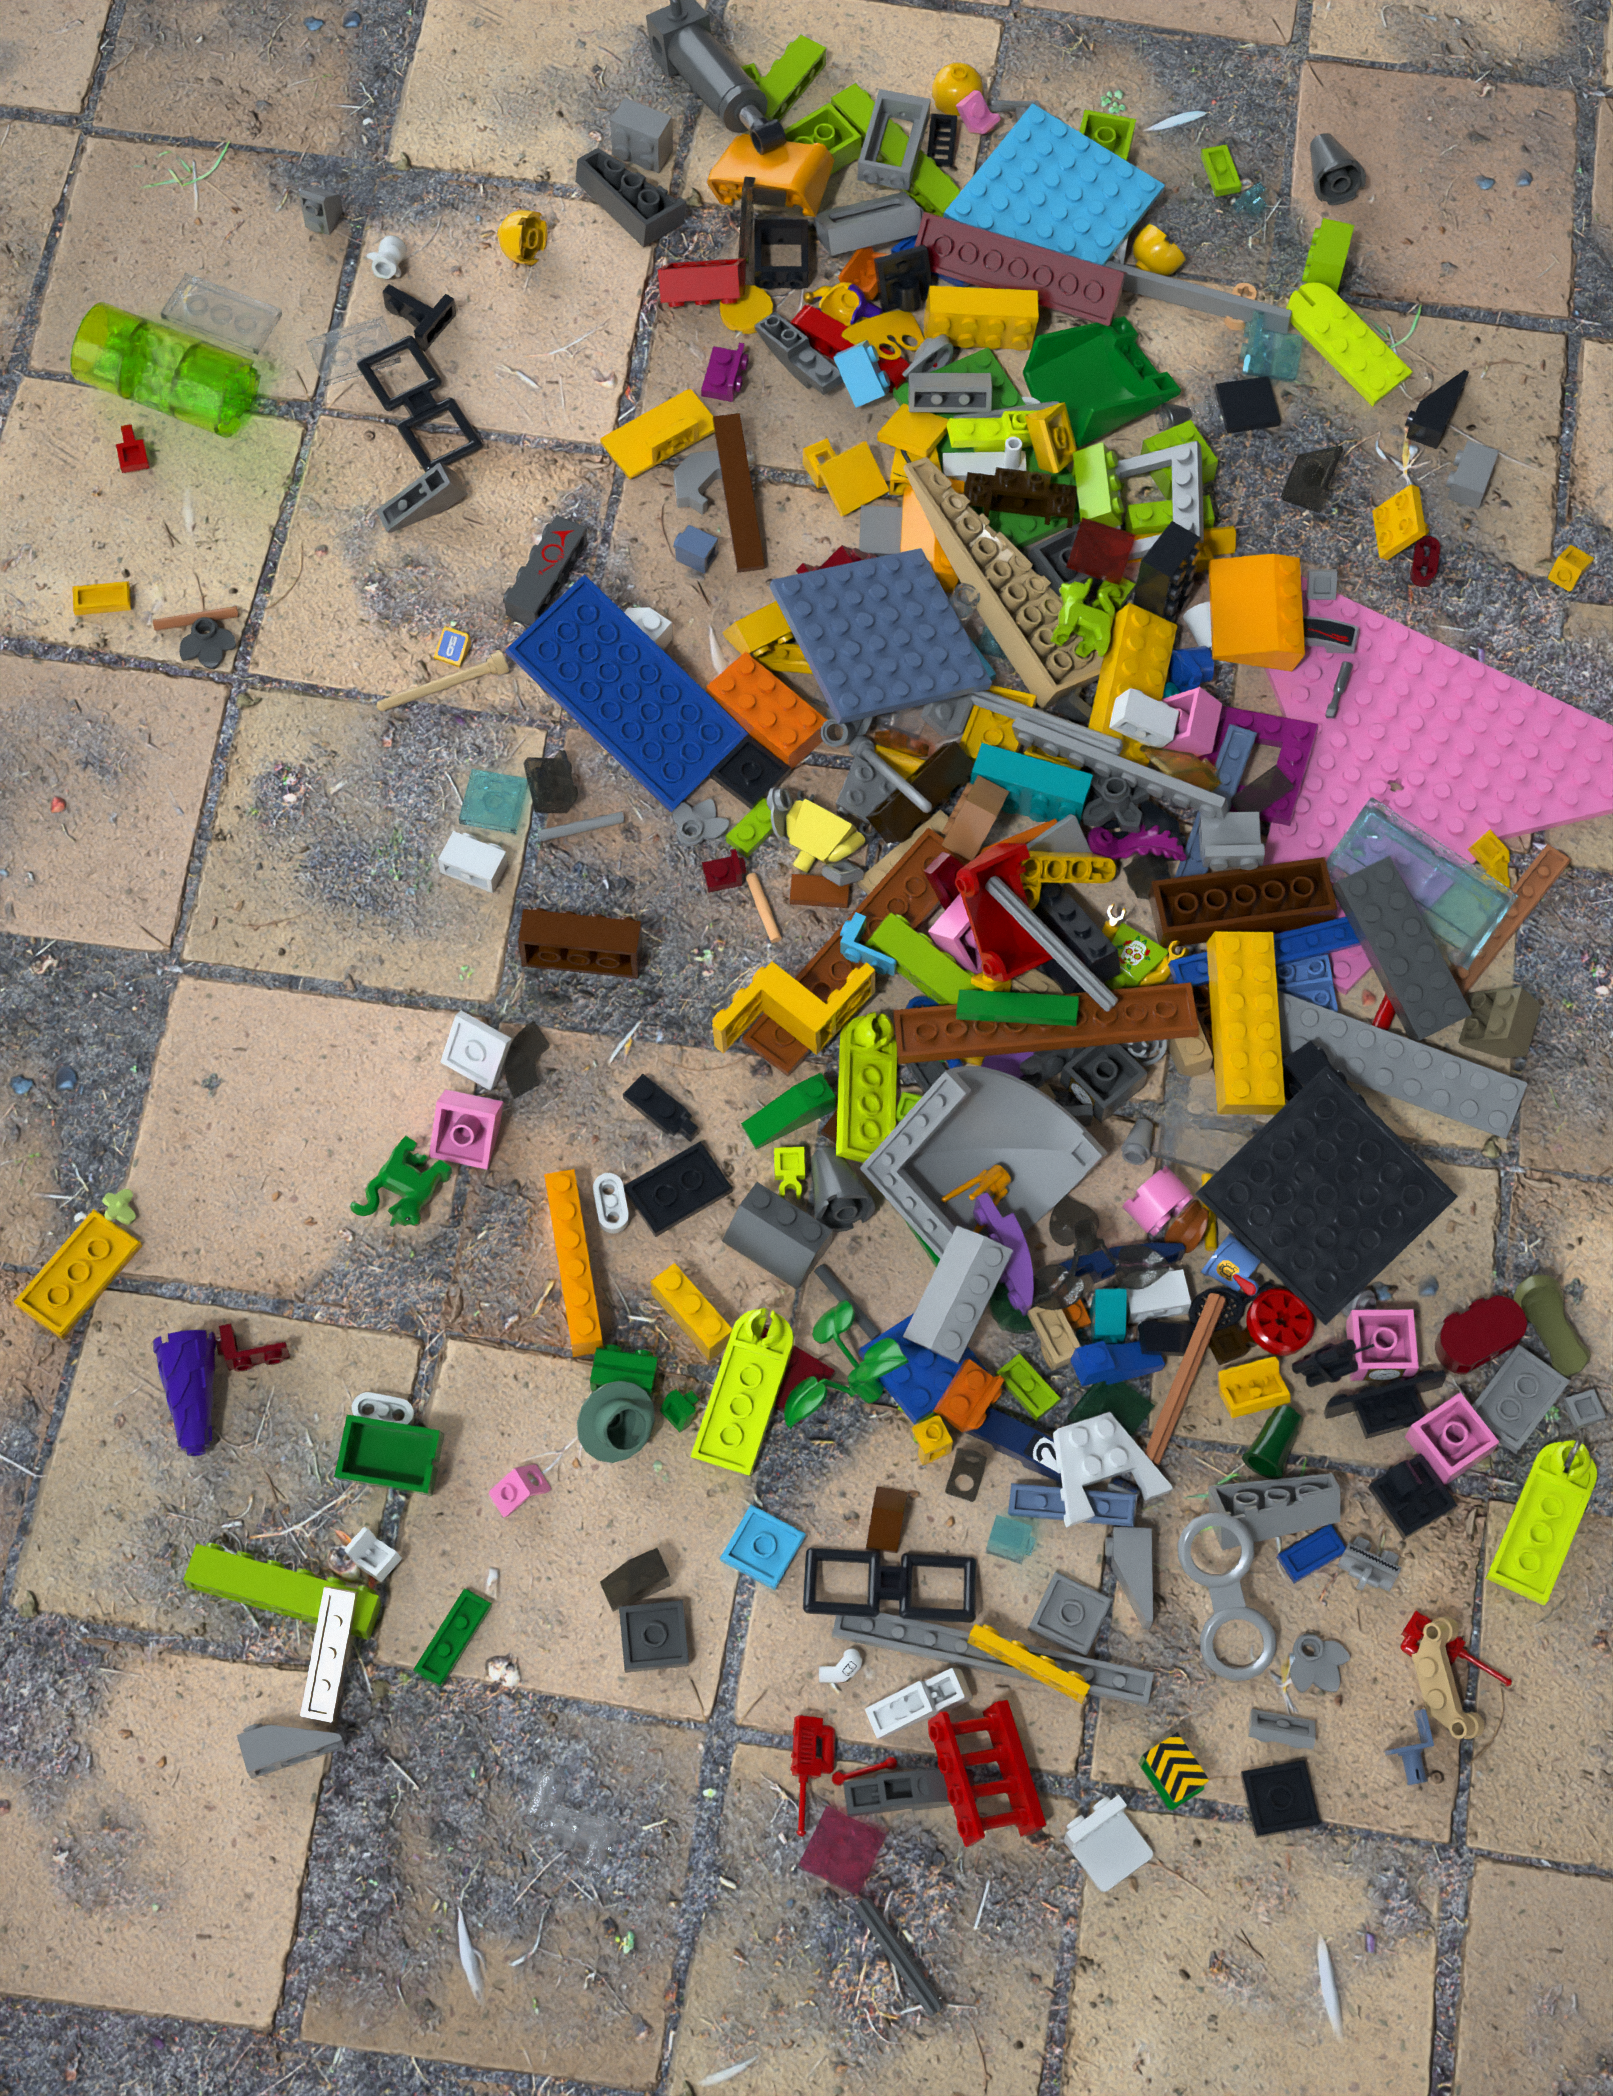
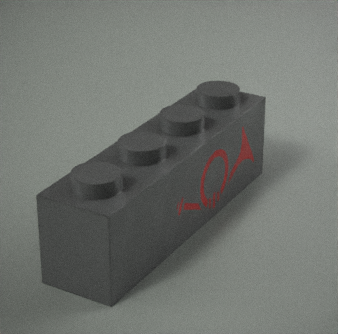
[503,515,587,626]

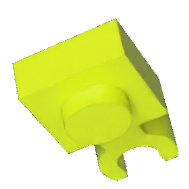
[774,1147,805,1199]

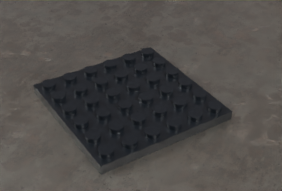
[1195,1065,1458,1326]

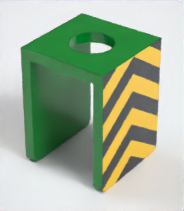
[1138,1732,1209,1811]

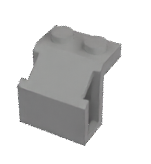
[1198,812,1265,870]

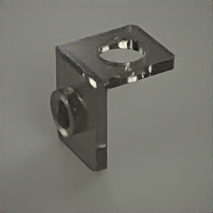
[945,1448,987,1502]

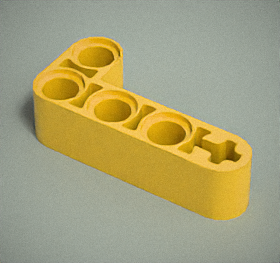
[1019,851,1116,910]

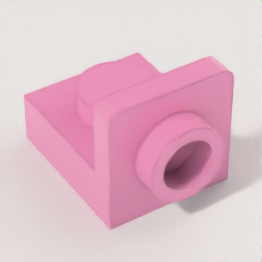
[956,90,1001,134]

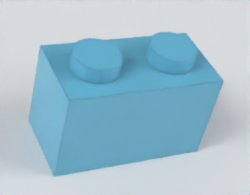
[833,340,890,408]

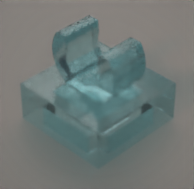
[1231,181,1267,218]

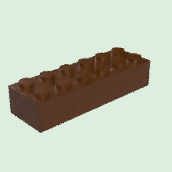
[1148,857,1337,948]

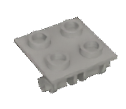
[835,756,896,824]

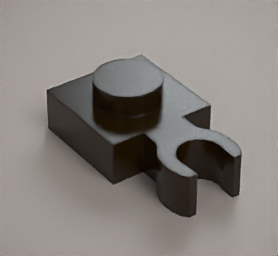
[1208,1325,1258,1366]

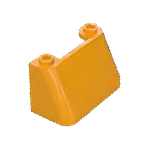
[707,134,835,217]

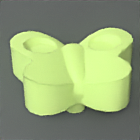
[102,1189,136,1225]

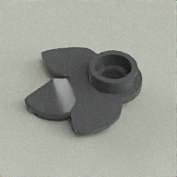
[179,617,236,669]

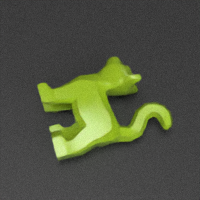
[1050,578,1121,658]

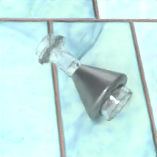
[1155,396,1218,432]

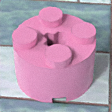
[1122,1166,1194,1237]

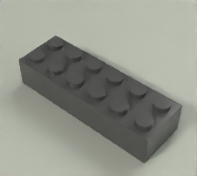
[1332,856,1472,1042]

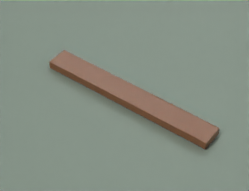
[1449,844,1572,997]

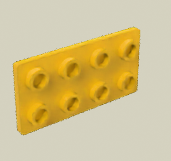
[600,389,714,479]

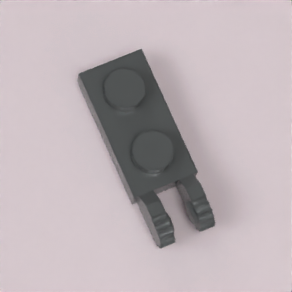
[1020,1047,1085,1088]

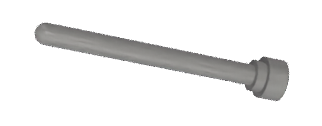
[849,735,932,813]

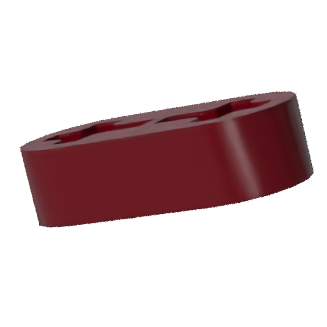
[1410,536,1440,587]

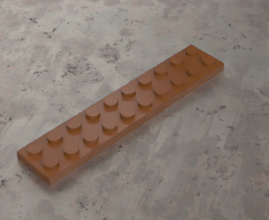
[742,827,971,1077]
[893,983,1199,1064]

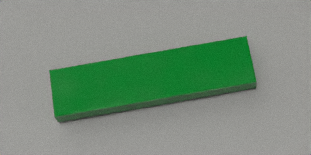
[956,990,1079,1026]

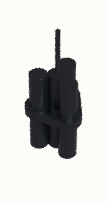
[1292,1339,1374,1388]

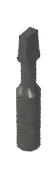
[1325,661,1353,719]

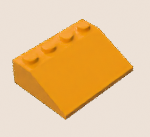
[1208,553,1305,672]

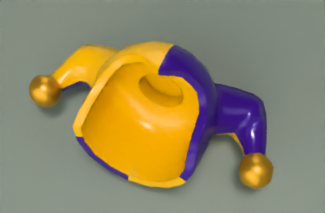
[803,282,883,327]

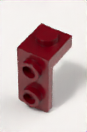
[216,1323,290,1372]

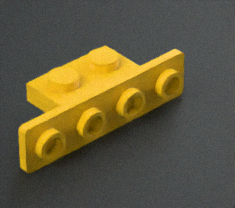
[1125,526,1236,572]

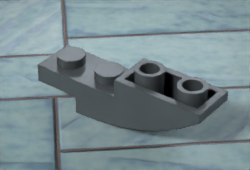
[754,311,844,395]
[843,1769,977,1817]

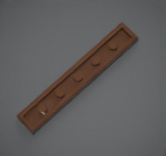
[713,413,765,573]

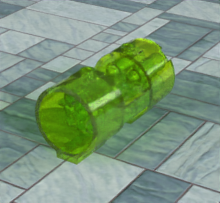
[70,302,261,438]

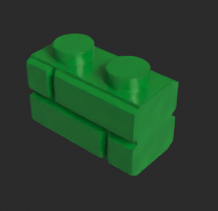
[590,1345,658,1400]

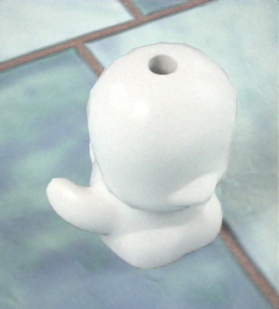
[366,235,407,279]

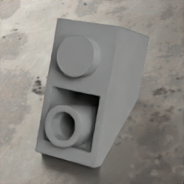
[299,186,343,235]

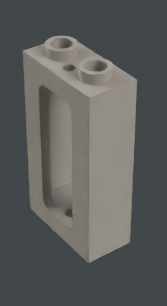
[857,89,931,190]
[814,191,924,256]

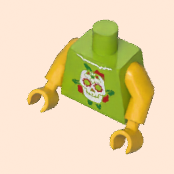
[1102,904,1189,990]

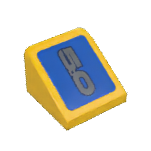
[434,626,471,668]

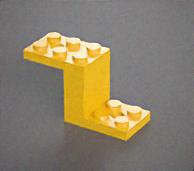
[712,961,875,1055]

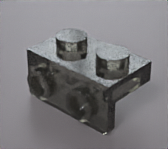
[523,750,578,813]

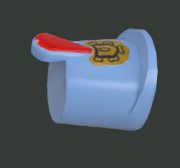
[1201,1233,1261,1296]

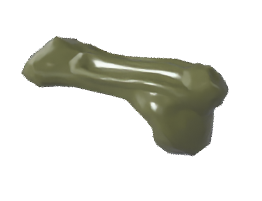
[1513,1275,1591,1378]

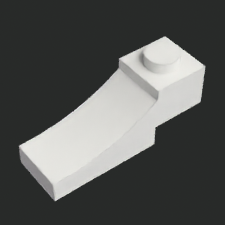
[865,1667,973,1739]

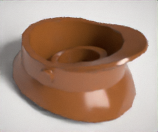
[1165,1199,1209,1253]

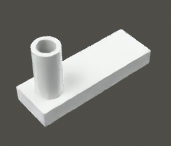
[942,437,1026,482]

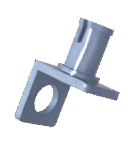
[1384,1709,1434,1785]

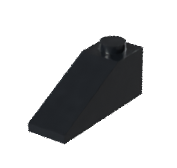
[1405,370,1469,449]

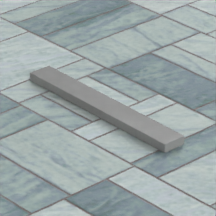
[1105,261,1292,335]

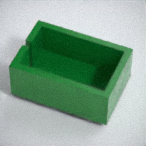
[334,1414,445,1496]

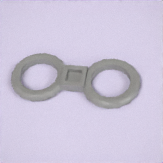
[1178,1512,1276,1681]

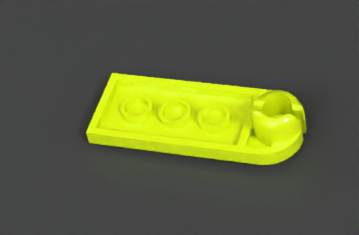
[1286,282,1413,407]
[836,1011,897,1163]
[690,1308,794,1477]
[1485,1440,1597,1606]

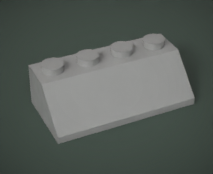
[903,1226,1013,1365]

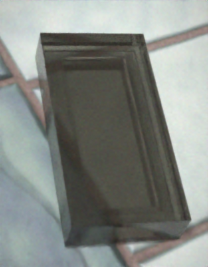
[1230,765,1294,814]

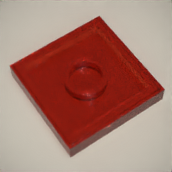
[1066,517,1135,585]

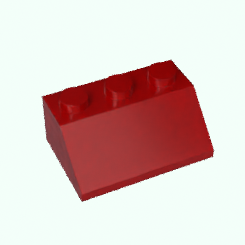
[658,258,746,307]

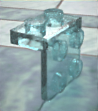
[1239,311,1303,382]

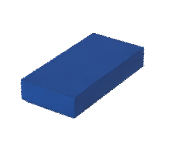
[1276,1524,1346,1584]

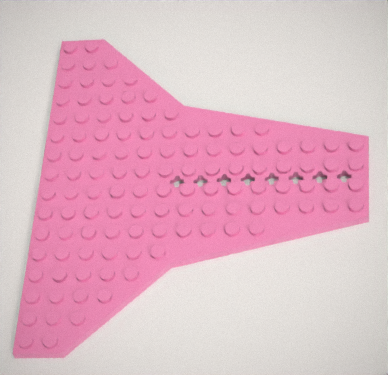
[1262,576,1613,995]

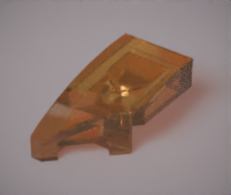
[874,729,929,757]

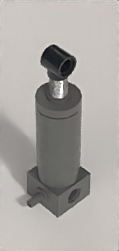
[646,0,786,155]

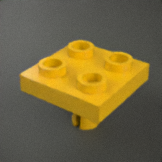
[1372,484,1429,560]

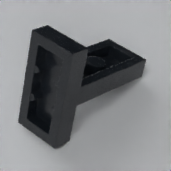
[383,284,456,352]

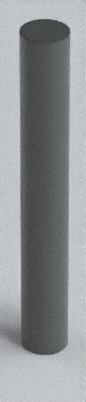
[814,1264,881,1341]

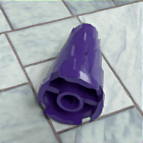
[153,1330,216,1456]

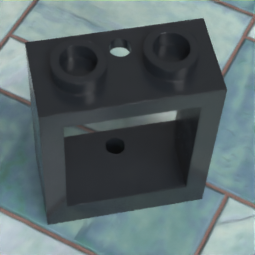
[754,219,808,289]

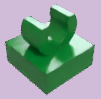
[659,1389,700,1433]

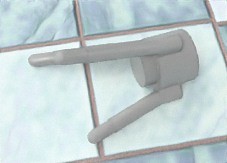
[988,100,1041,141]

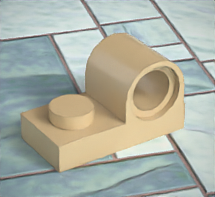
[1027,1298,1081,1371]

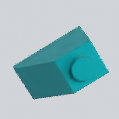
[1090,1289,1127,1344]

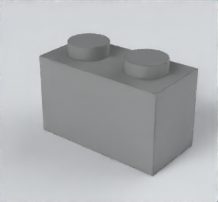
[1445,440,1499,509]

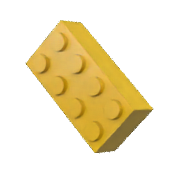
[924,286,1039,351]

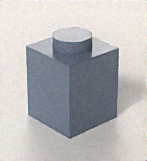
[673,525,718,574]

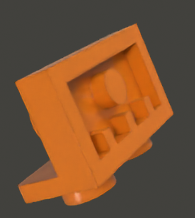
[933,1359,1005,1432]

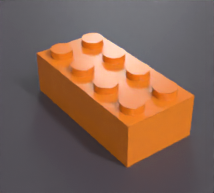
[706,651,827,770]

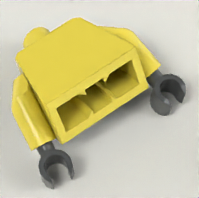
[786,790,876,873]

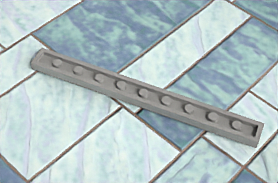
[832,1612,1154,1707]

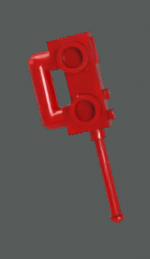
[1400,1611,1512,1687]
[790,1715,836,1837]

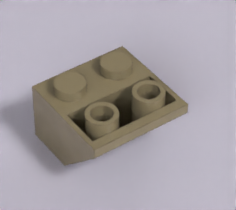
[1458,987,1541,1058]

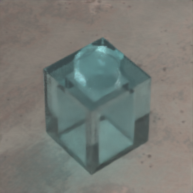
[985,1515,1036,1564]

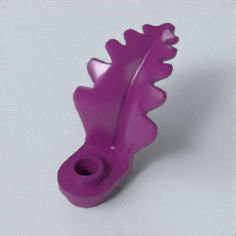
[1086,825,1187,862]

